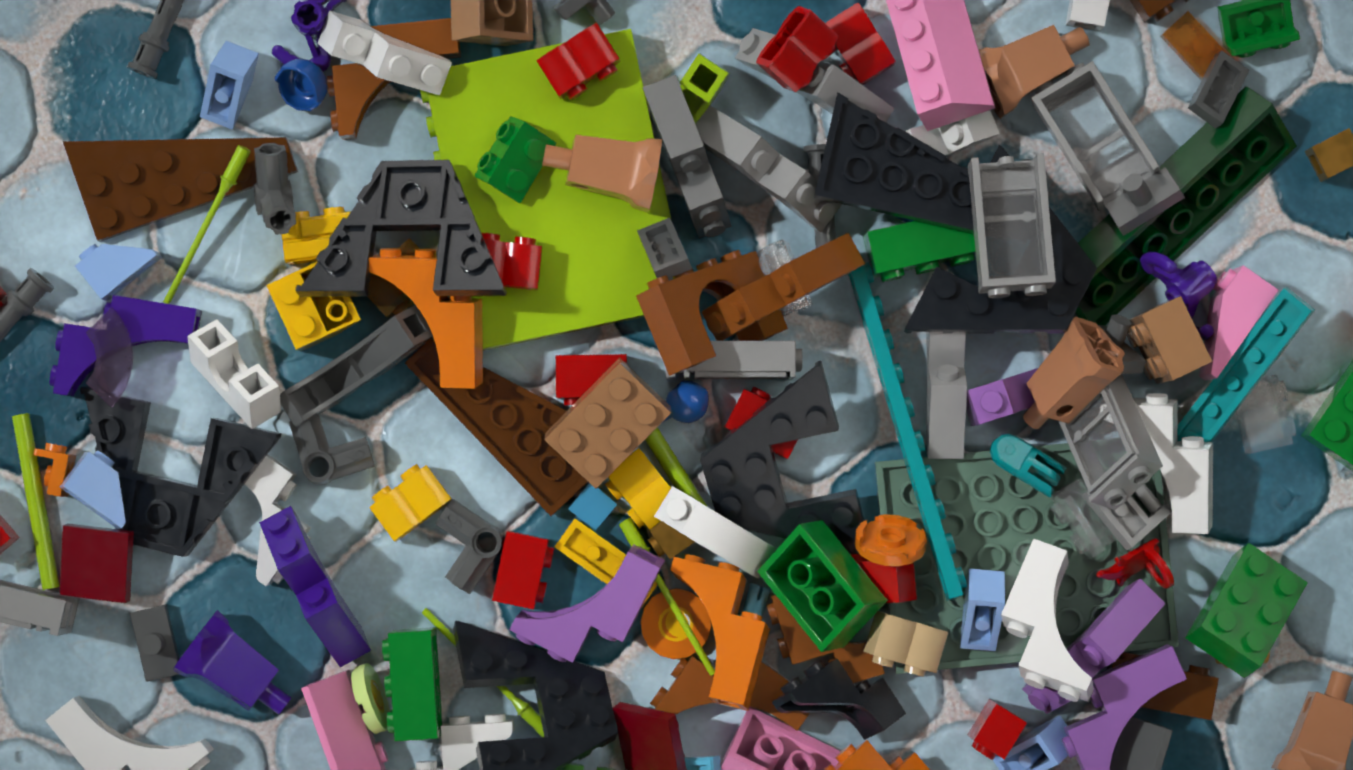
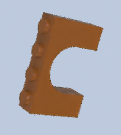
[636,250,788,376]

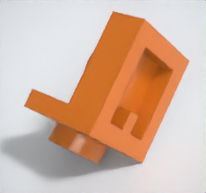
[33,443,76,497]

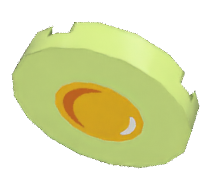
[351,663,390,734]

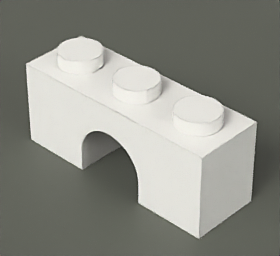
[188,319,281,429]

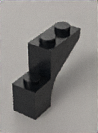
[772,659,906,740]

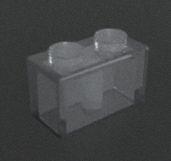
[1236,375,1296,454]

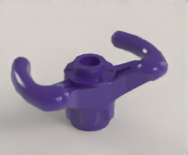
[272,0,347,72]
[1140,251,1218,340]

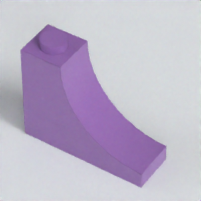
[966,368,1038,426]

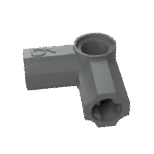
[254,143,296,235]
[289,415,375,485]
[435,499,505,594]

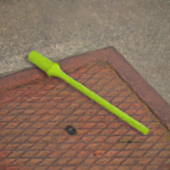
[163,145,251,304]
[619,518,715,676]
[422,608,544,737]

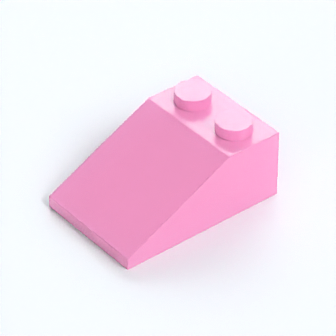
[1199,265,1279,380]

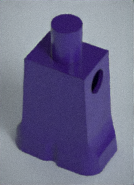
[173,610,292,715]

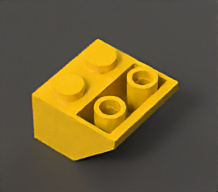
[266,262,361,351]

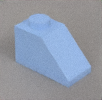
[200,41,259,130]
[75,244,163,301]
[60,450,126,529]
[960,568,1005,651]
[993,715,1068,770]

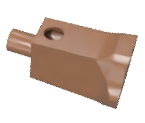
[979,25,1090,119]
[542,135,662,213]
[1023,317,1125,429]
[1271,671,1353,770]

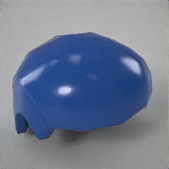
[274,58,328,112]

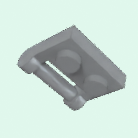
[1081,484,1172,551]

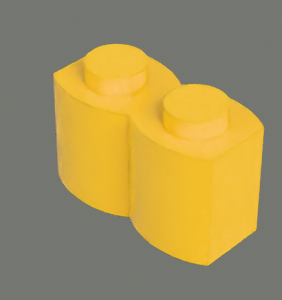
[605,448,671,530]
[369,464,452,542]

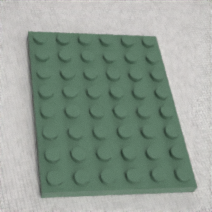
[874,438,1179,674]

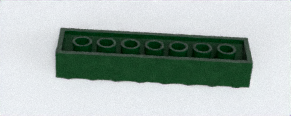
[1073,86,1297,325]

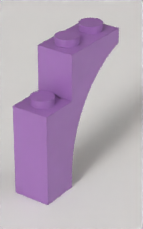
[509,544,665,663]
[1022,579,1166,714]
[1062,644,1187,770]

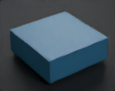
[568,483,618,531]

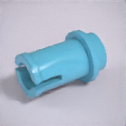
[738,583,771,622]

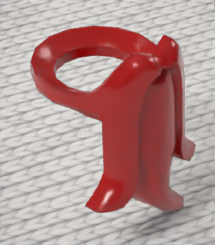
[1096,538,1174,589]

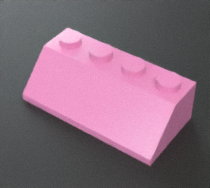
[886,0,995,131]
[301,669,388,770]
[721,706,841,770]

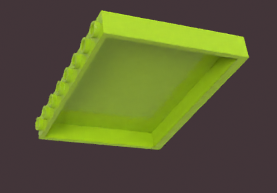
[420,29,672,351]

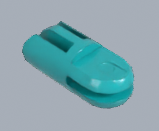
[990,434,1067,498]

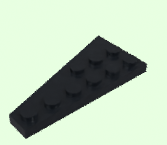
[814,92,1034,245]

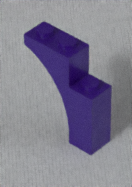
[49,295,202,397]
[259,506,372,668]

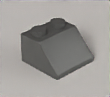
[1110,716,1173,770]

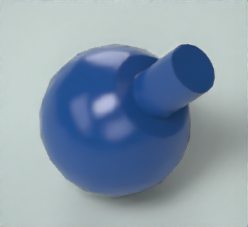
[662,380,709,424]

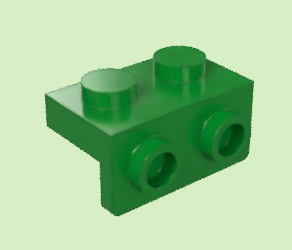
[1217,0,1300,58]
[475,116,557,203]

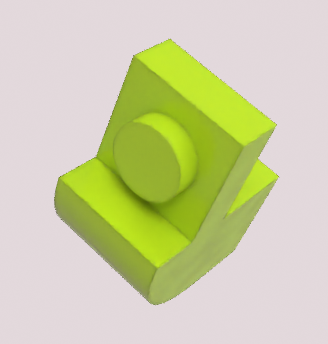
[679,53,730,124]

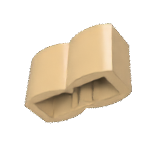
[864,611,948,677]

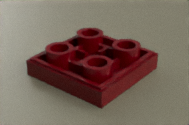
[60,523,134,603]
[613,702,687,770]

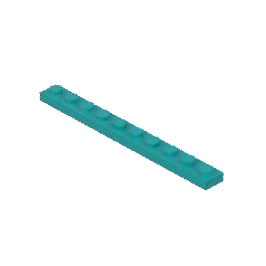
[848,262,967,601]

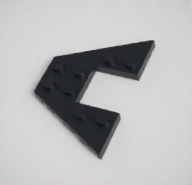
[904,145,1097,334]
[295,160,507,297]
[700,361,865,554]
[80,387,282,557]
[453,621,618,770]

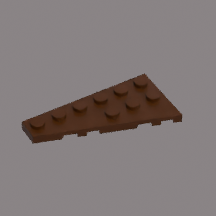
[63,137,299,242]
[405,339,588,517]

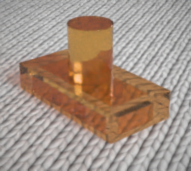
[1160,11,1230,81]

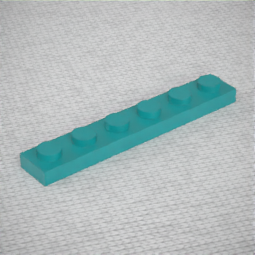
[1177,287,1315,442]

